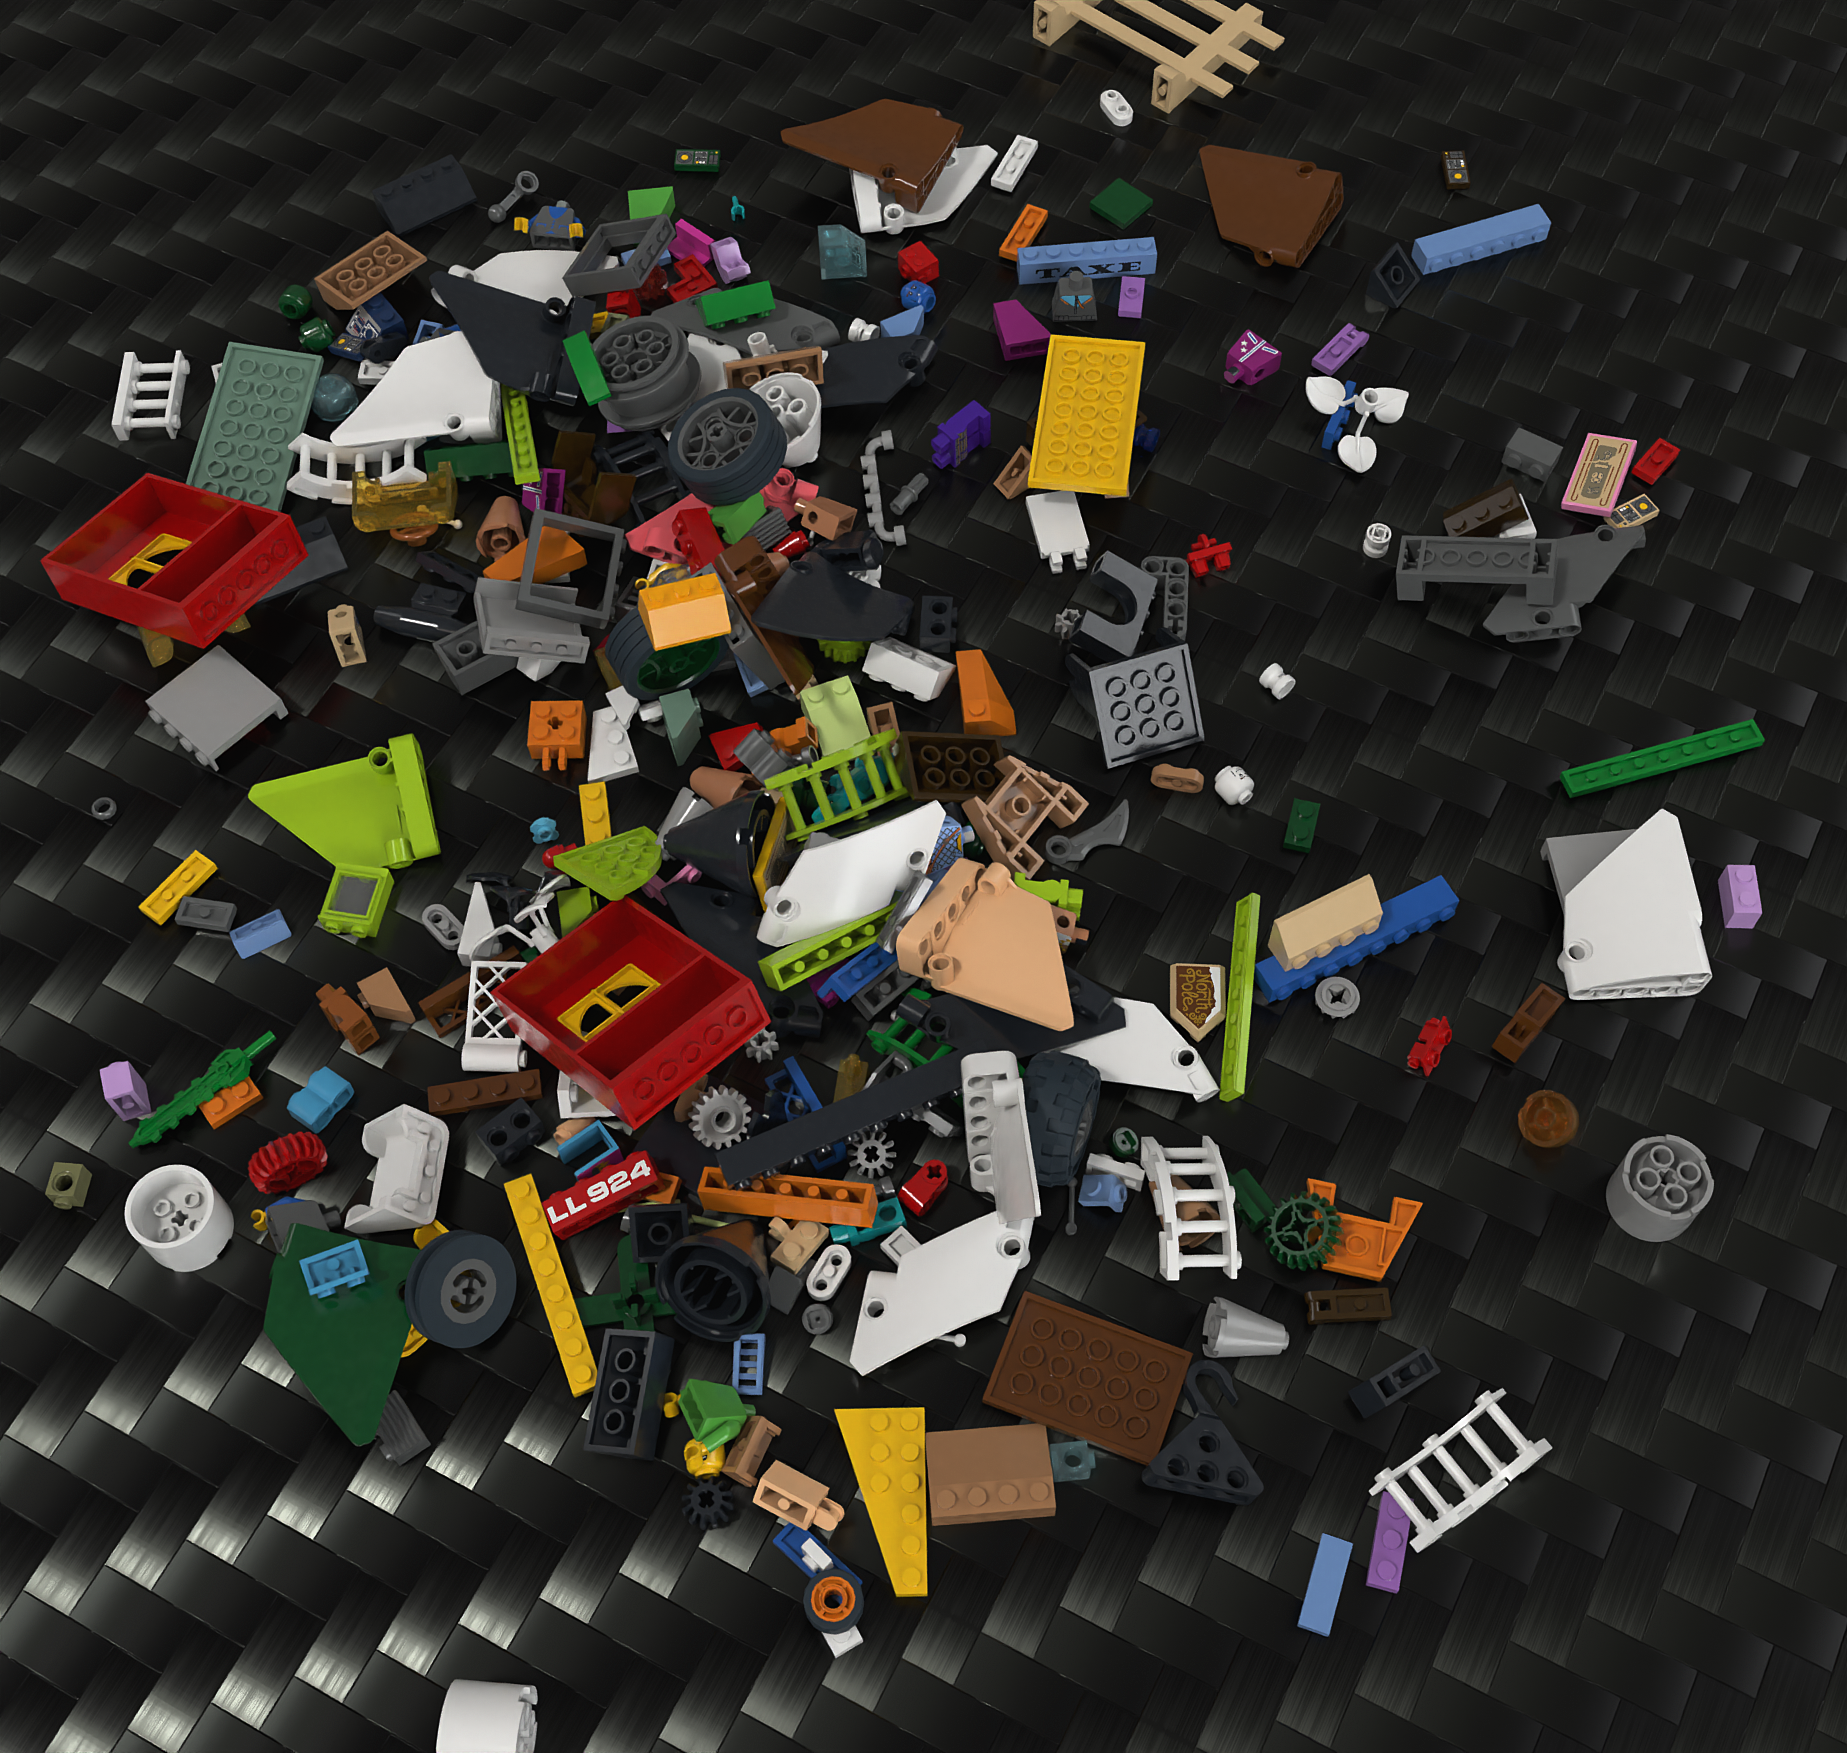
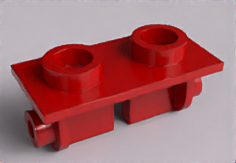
[1407,1016,1452,1076]

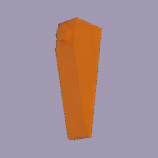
[956,649,1016,736]

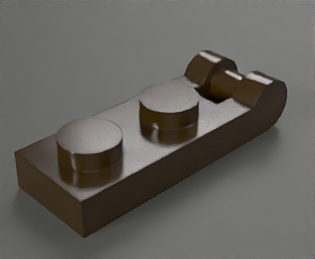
[1304,1288,1392,1325]

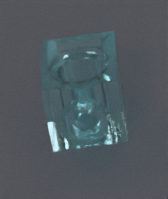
[1049,1440,1095,1482]

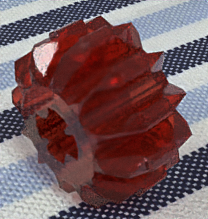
[633,263,668,302]

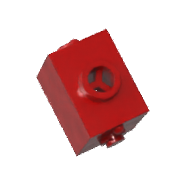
[898,241,939,284]
[606,289,641,318]

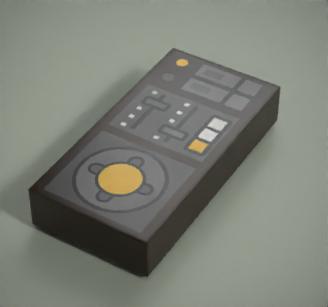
[1441,151,1471,189]

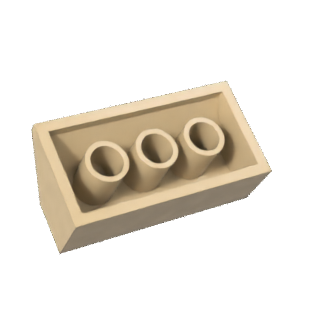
[1268,874,1383,972]

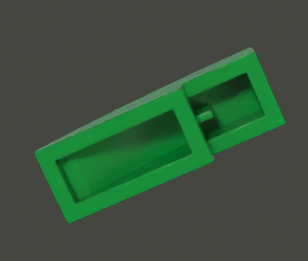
[563,330,612,406]

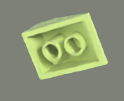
[800,676,876,768]

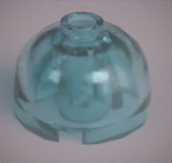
[311,373,359,421]

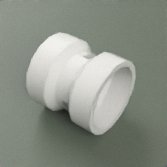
[848,318,880,342]
[1363,523,1391,558]
[1259,663,1296,699]

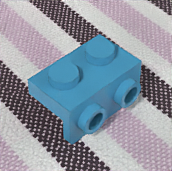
[299,1239,370,1299]

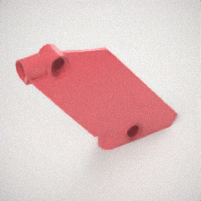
[624,468,819,568]

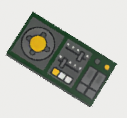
[674,149,721,172]

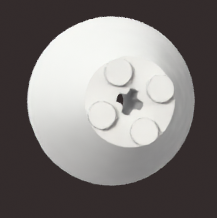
[750,372,821,468]

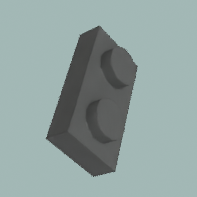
[174,896,237,932]

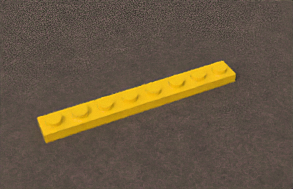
[504,1174,598,1398]

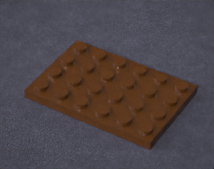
[982,1290,1193,1465]

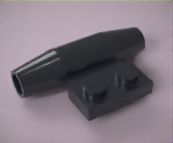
[374,583,469,643]

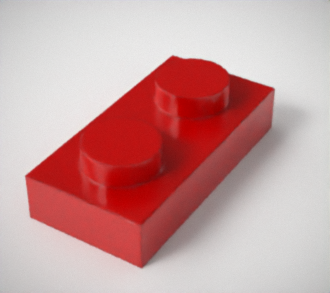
[1631,438,1680,485]

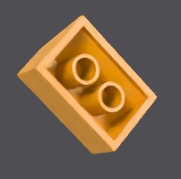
[638,573,731,651]

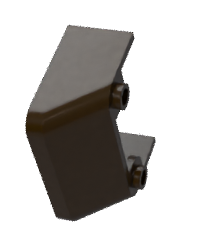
[550,431,637,538]

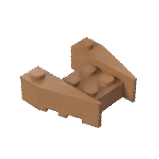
[961,755,1089,882]

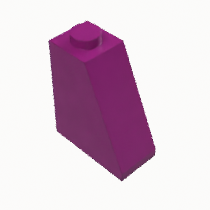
[993,300,1051,361]

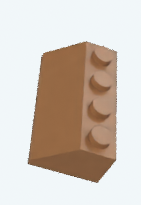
[723,346,824,390]

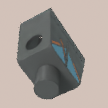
[1052,271,1097,322]

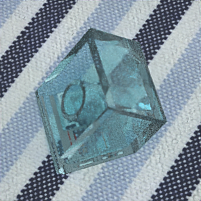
[818,224,867,279]

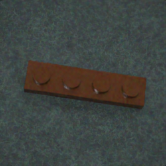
[427,1069,543,1117]

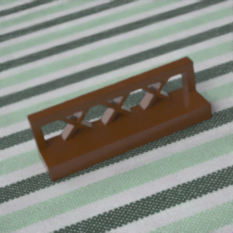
[418,946,523,1038]

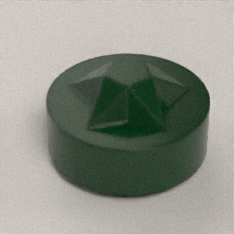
[1109,1127,1139,1158]

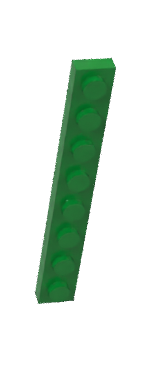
[1560,719,1765,798]

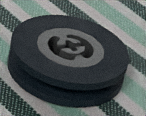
[405,1230,516,1348]

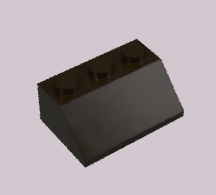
[1443,478,1529,538]

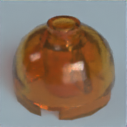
[1518,1090,1579,1148]

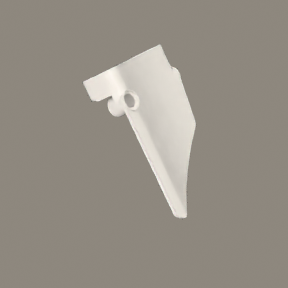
[961,1051,1041,1225]

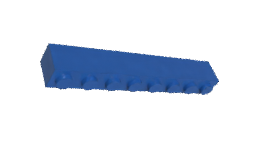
[1254,875,1459,1003]

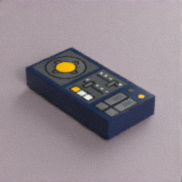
[328,333,368,362]

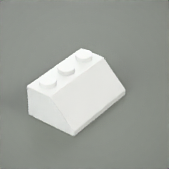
[862,637,956,702]

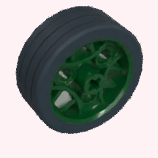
[605,606,729,700]

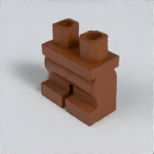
[316,983,380,1056]

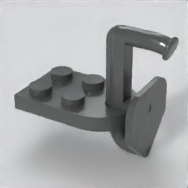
[858,1050,965,1147]

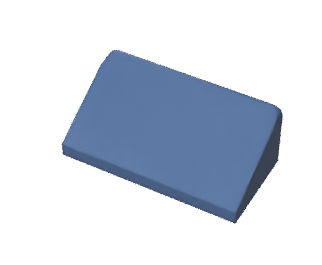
[229,909,291,959]

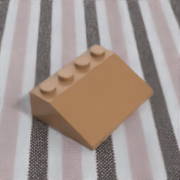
[314,231,427,310]
[925,1424,1056,1526]

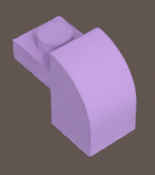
[710,237,751,284]

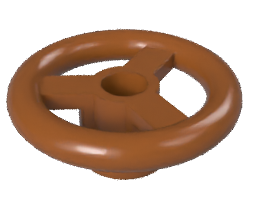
[390,514,439,547]

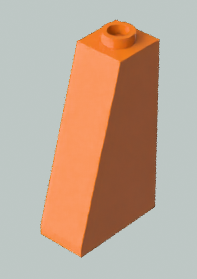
[483,526,587,584]

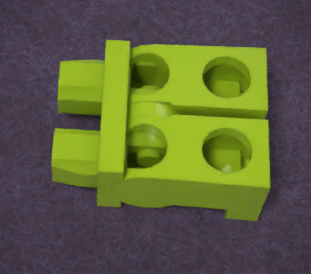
[1014,872,1083,921]

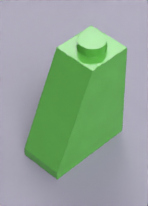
[628,186,675,247]
[708,492,767,545]

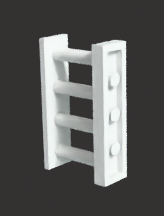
[111,350,190,441]

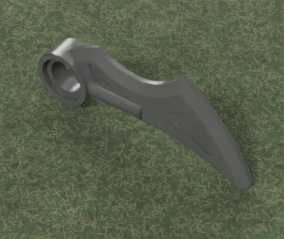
[1045,799,1129,865]

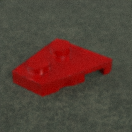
[709,722,764,772]

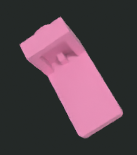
[641,865,702,906]

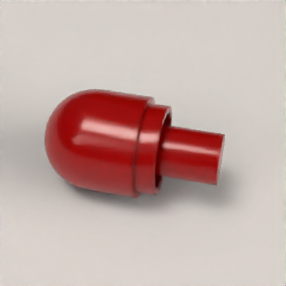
[542,843,577,869]

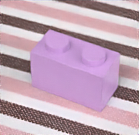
[1718,865,1762,928]
[100,1061,152,1121]

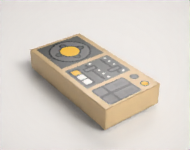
[1603,494,1660,528]

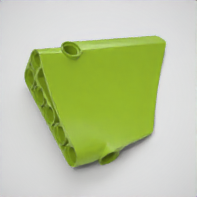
[248,733,441,869]

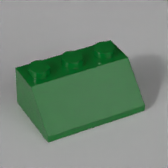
[695,280,776,330]

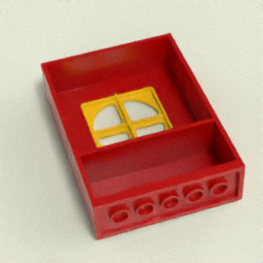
[40,473,309,649]
[490,895,771,1130]

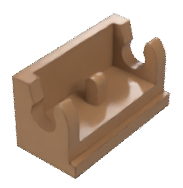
[721,1415,781,1487]

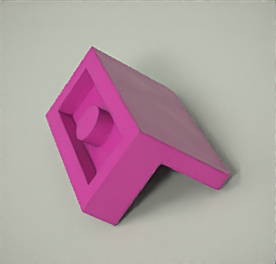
[667,219,715,267]

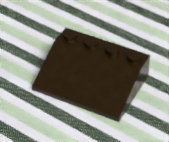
[892,731,1005,803]

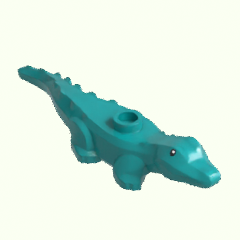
[811,752,895,823]

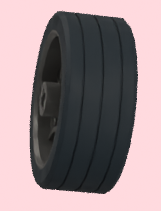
[668,388,787,505]

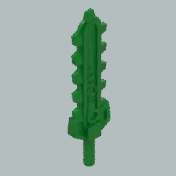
[129,1030,276,1148]

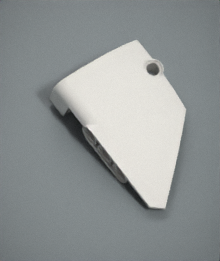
[849,145,998,234]
[1557,809,1712,1000]

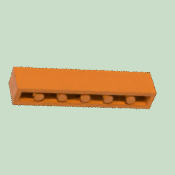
[697,1167,878,1228]

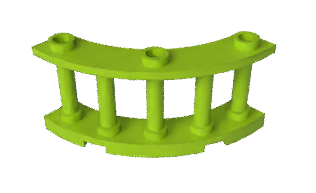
[764,728,910,842]

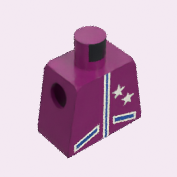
[1224,329,1282,385]
[521,468,565,514]

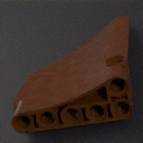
[1200,145,1344,268]

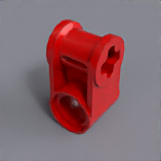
[897,1159,948,1217]

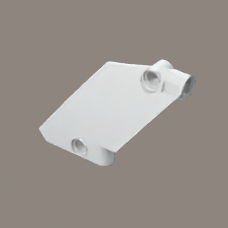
[1044,991,1220,1102]

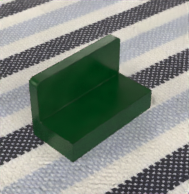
[1227,1169,1275,1233]

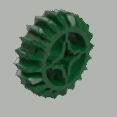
[1264,1191,1344,1271]

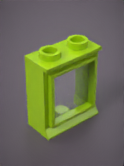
[318,861,394,938]

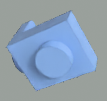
[1078,1175,1127,1212]

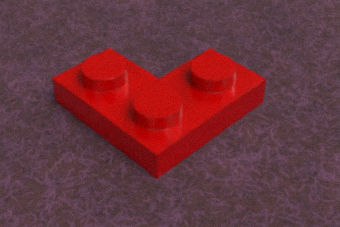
[666,254,718,303]

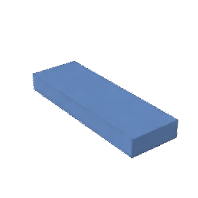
[1297,1533,1353,1637]

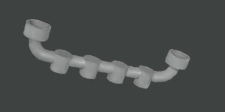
[860,430,907,546]

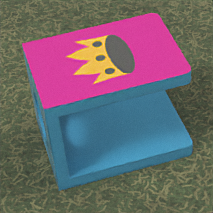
[557,1120,624,1181]

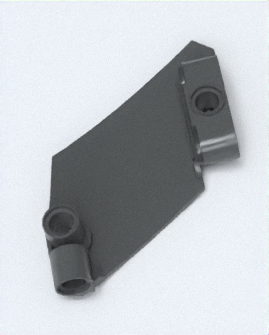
[1483,525,1646,642]

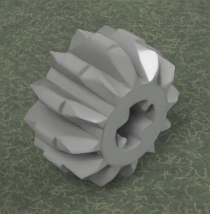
[848,1131,897,1178]

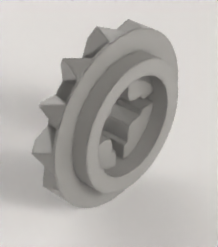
[1315,977,1360,1019]

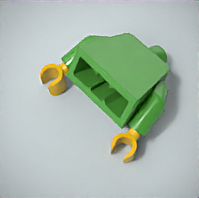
[663,1379,756,1469]

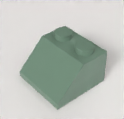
[659,689,703,766]

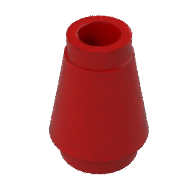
[772,530,811,559]

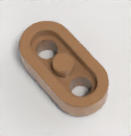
[1151,764,1204,793]

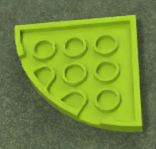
[553,826,662,901]

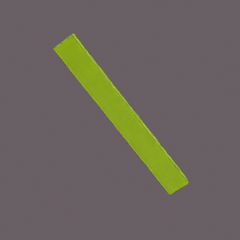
[500,383,540,485]
[1219,893,1260,1102]

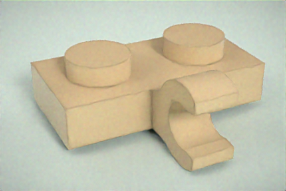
[768,1216,829,1275]

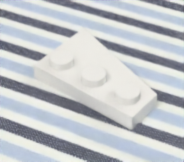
[588,706,639,784]

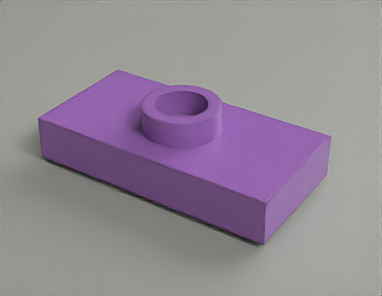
[1118,276,1145,318]

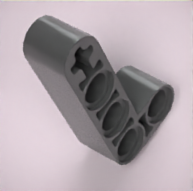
[1141,556,1189,641]

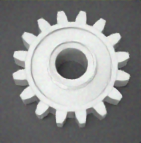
[688,1085,751,1150]

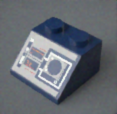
[345,292,409,340]

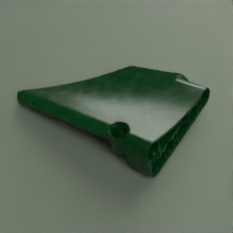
[263,1223,421,1446]

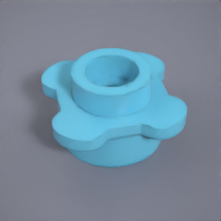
[530,818,559,844]

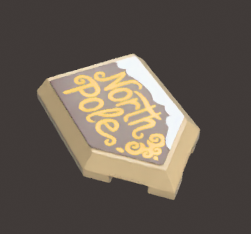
[1170,963,1226,1043]

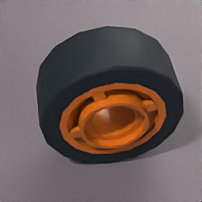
[803,1568,864,1635]

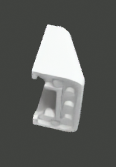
[344,1104,449,1234]

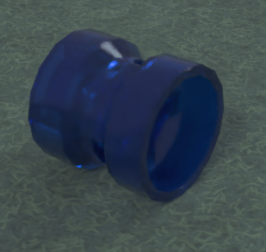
[1133,423,1160,452]

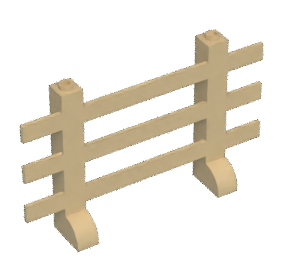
[1033,0,1285,114]

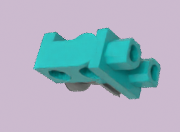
[829,1176,907,1246]

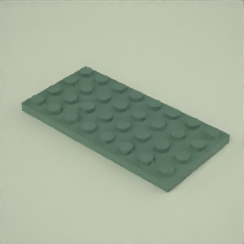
[186,342,324,512]

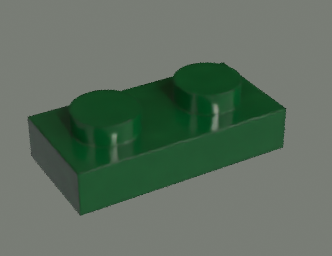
[1283,798,1320,853]

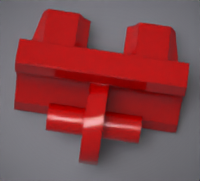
[1185,534,1232,578]

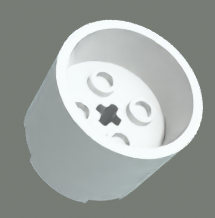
[125,1165,234,1272]
[436,1679,538,1753]

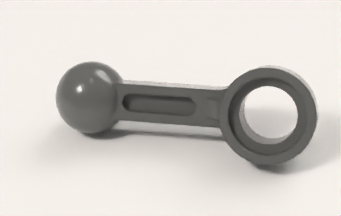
[488,171,539,223]

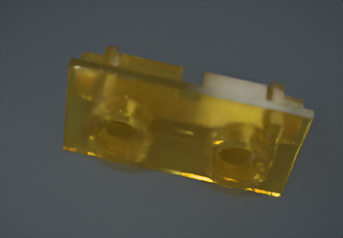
[833,1054,868,1103]

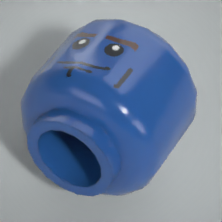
[901,280,936,314]

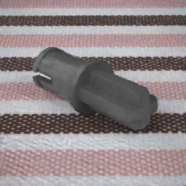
[890,473,929,515]

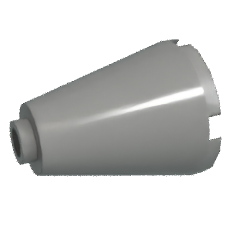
[655,787,714,862]
[1203,1297,1289,1358]

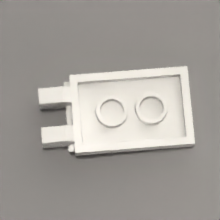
[1026,491,1090,574]

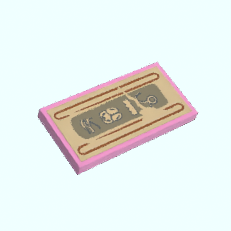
[1561,433,1637,517]

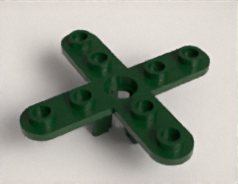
[574,1235,677,1332]

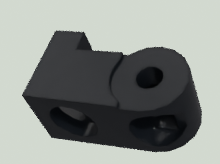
[360,332,408,364]

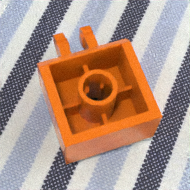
[527,701,587,771]

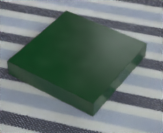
[1089,178,1153,230]

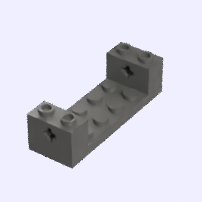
[1396,536,1557,605]

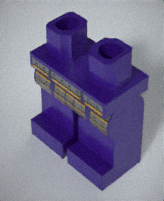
[931,400,991,469]

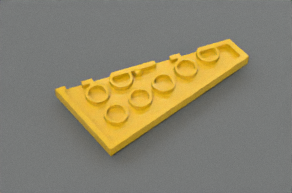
[834,1407,927,1597]

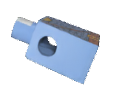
[913,816,974,876]

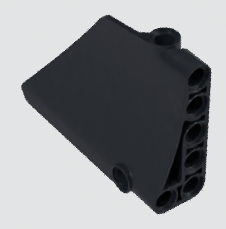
[429,271,596,407]

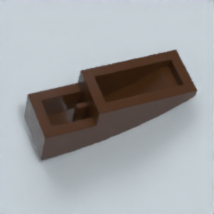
[1492,983,1565,1063]

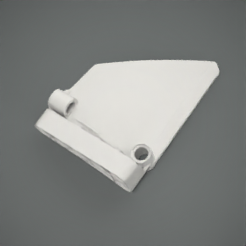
[431,250,619,314]
[330,331,502,448]

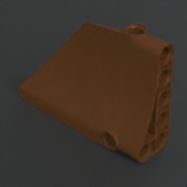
[781,99,963,213]
[714,536,814,696]

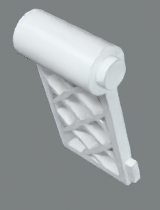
[462,961,528,1072]

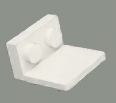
[557,1070,616,1119]

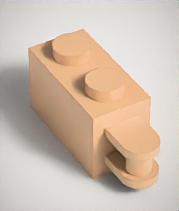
[753,1460,844,1531]

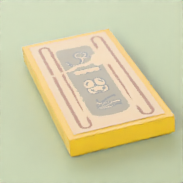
[752,797,797,912]

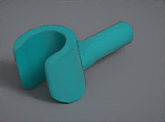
[731,196,745,221]

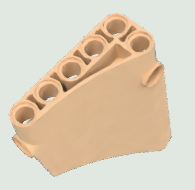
[896,857,1074,1031]

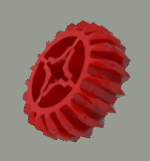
[248,1132,328,1194]

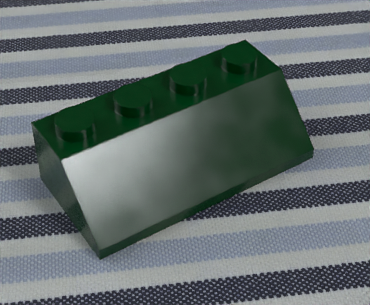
[424,439,514,484]

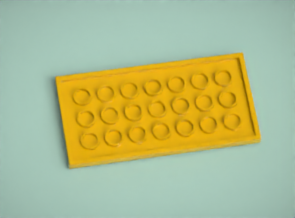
[1028,335,1145,496]

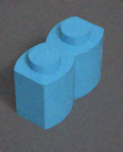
[287,1066,355,1134]

